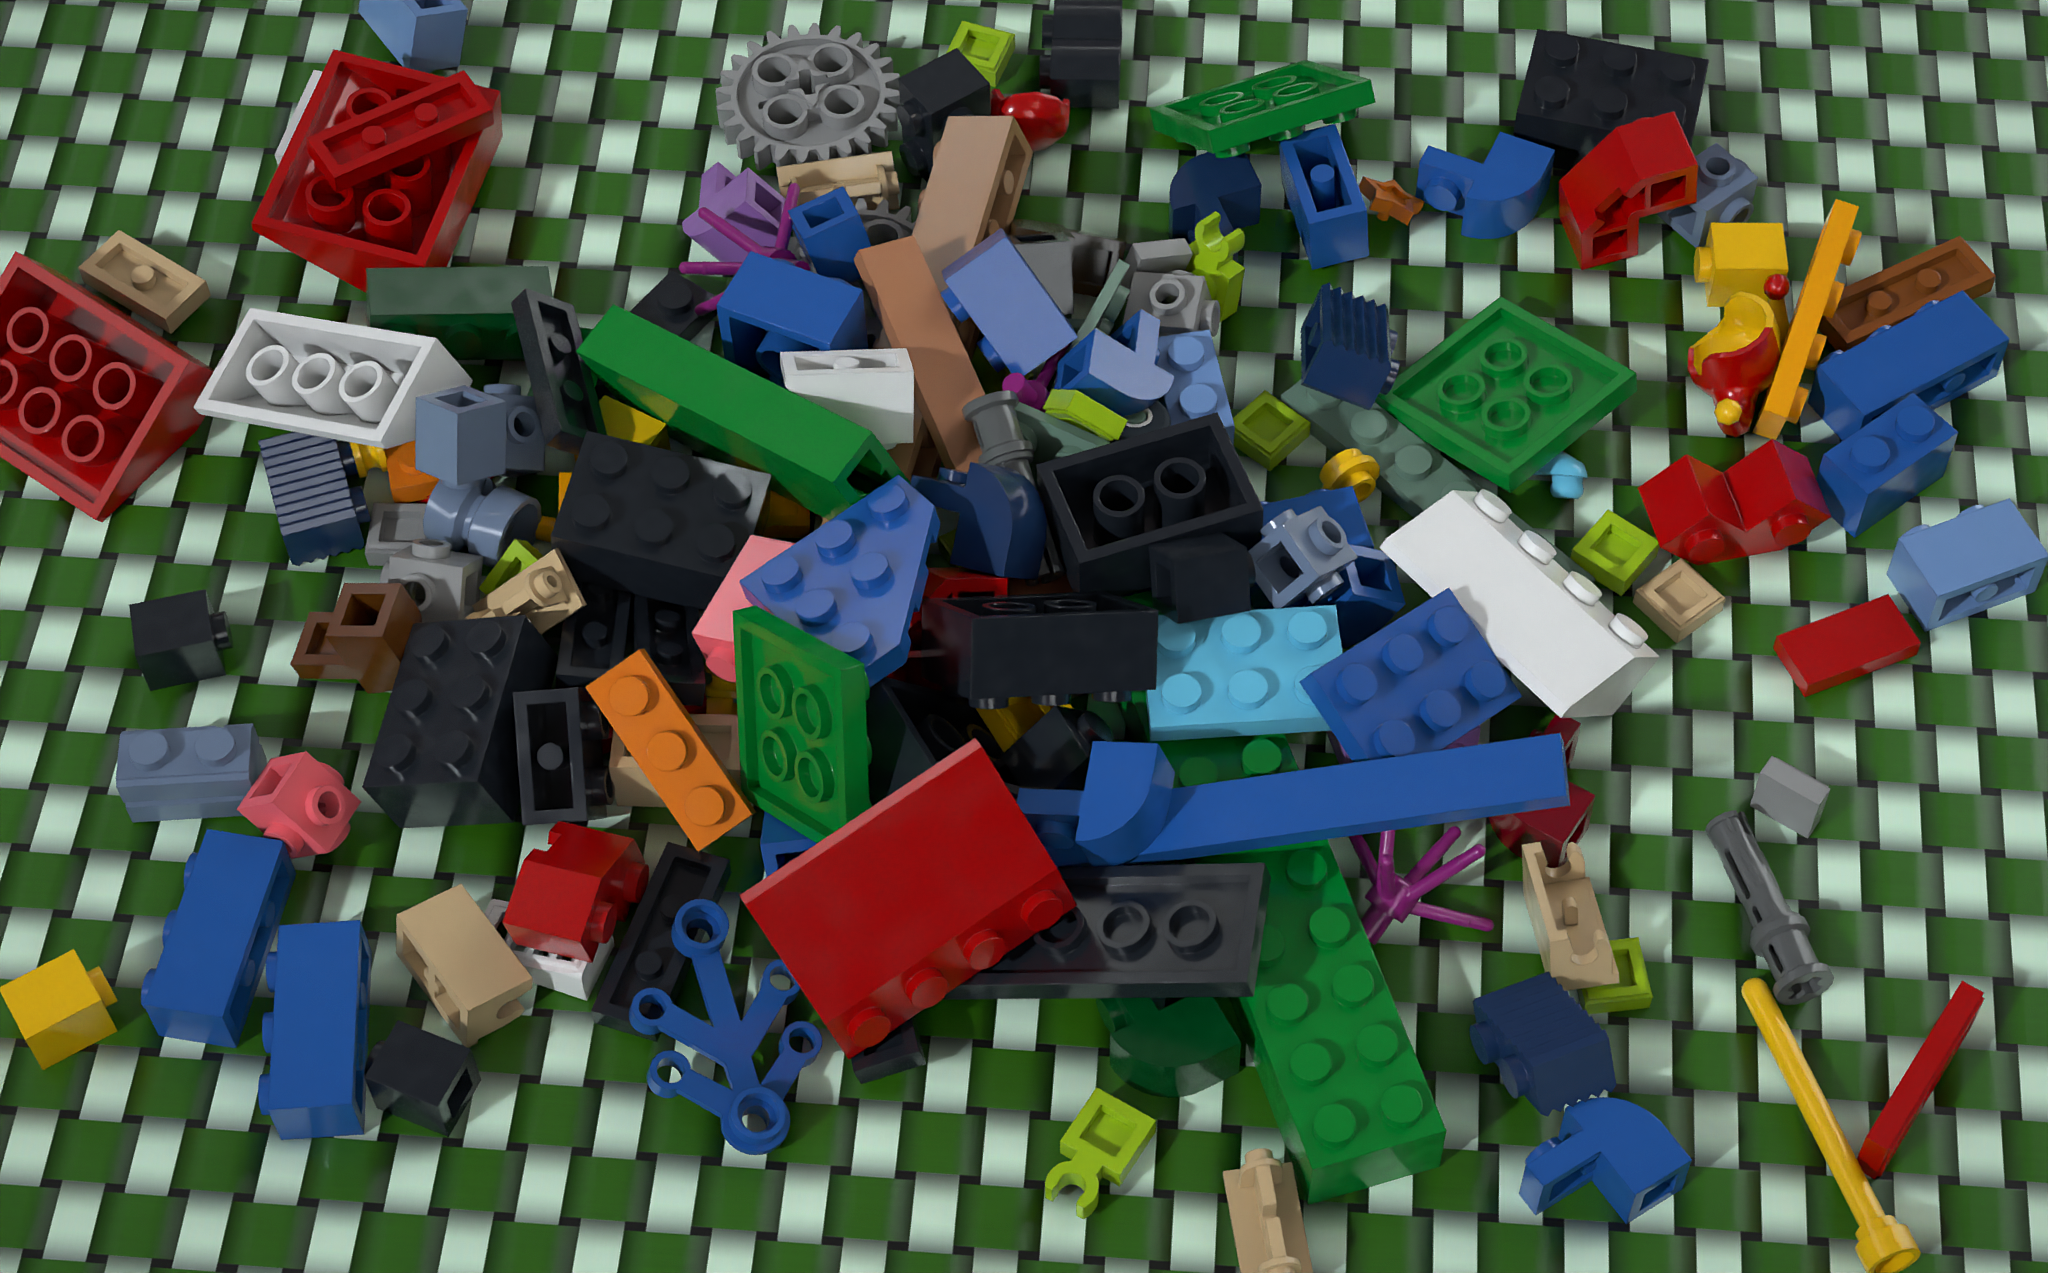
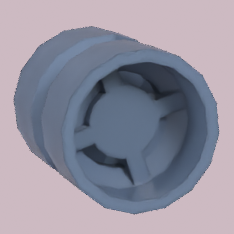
[423,478,542,568]

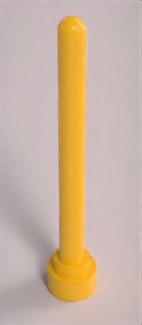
[1741,978,1921,1273]

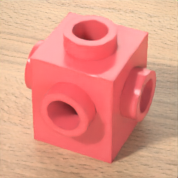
[237,751,361,859]

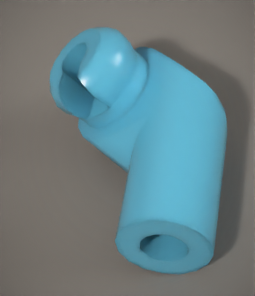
[1533,451,1588,499]

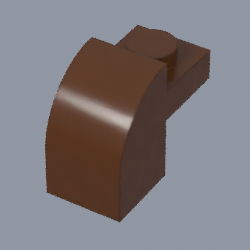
[290,583,422,694]

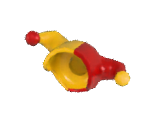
[1687,273,1790,437]

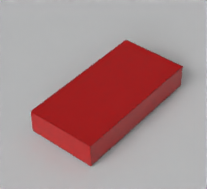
[1773,594,1921,697]

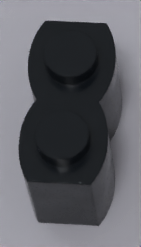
[1039,0,1123,109]

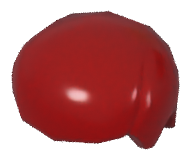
[990,88,1070,152]

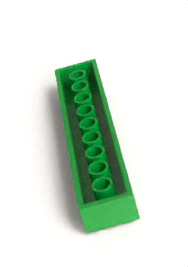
[1117,590,1447,1205]

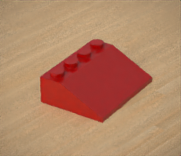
[252,49,503,293]
[0,251,214,522]
[739,738,1077,1060]

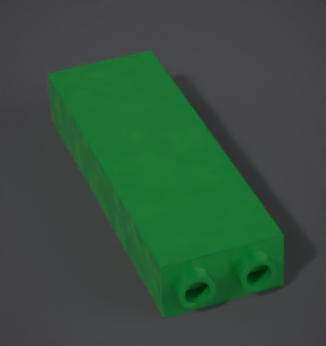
[576,304,911,521]

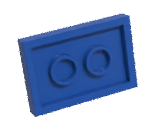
[1299,588,1523,763]

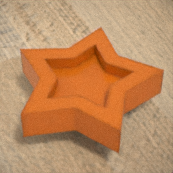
[1359,176,1425,225]

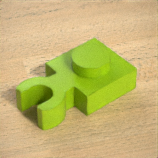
[1185,211,1245,322]
[1045,1087,1156,1219]

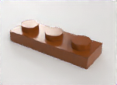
[1818,236,1996,352]

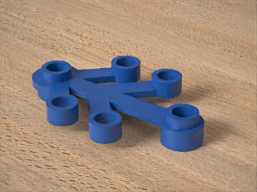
[629,899,822,1155]

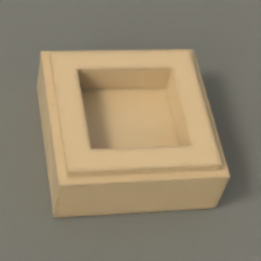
[1633,558,1726,643]

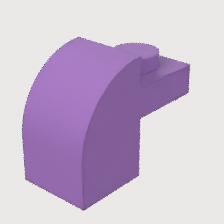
[682,162,786,262]

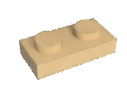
[78,230,211,334]

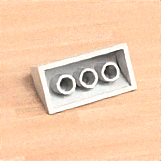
[193,308,473,449]
[1379,489,1660,718]

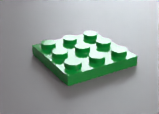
[1149,60,1376,158]
[1375,296,1638,493]
[733,605,872,843]

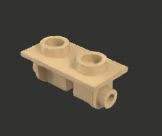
[776,151,900,211]
[464,548,587,635]
[1222,1148,1313,1273]

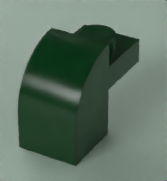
[1096,997,1241,1098]

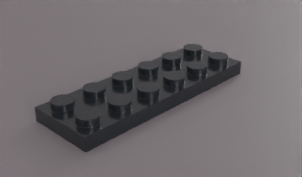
[942,863,1271,1000]

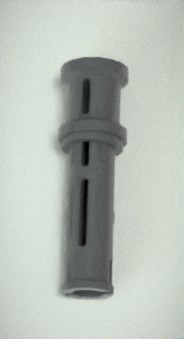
[962,390,1066,586]
[1705,810,1834,1005]

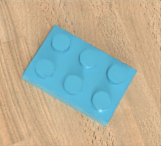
[1145,605,1342,741]

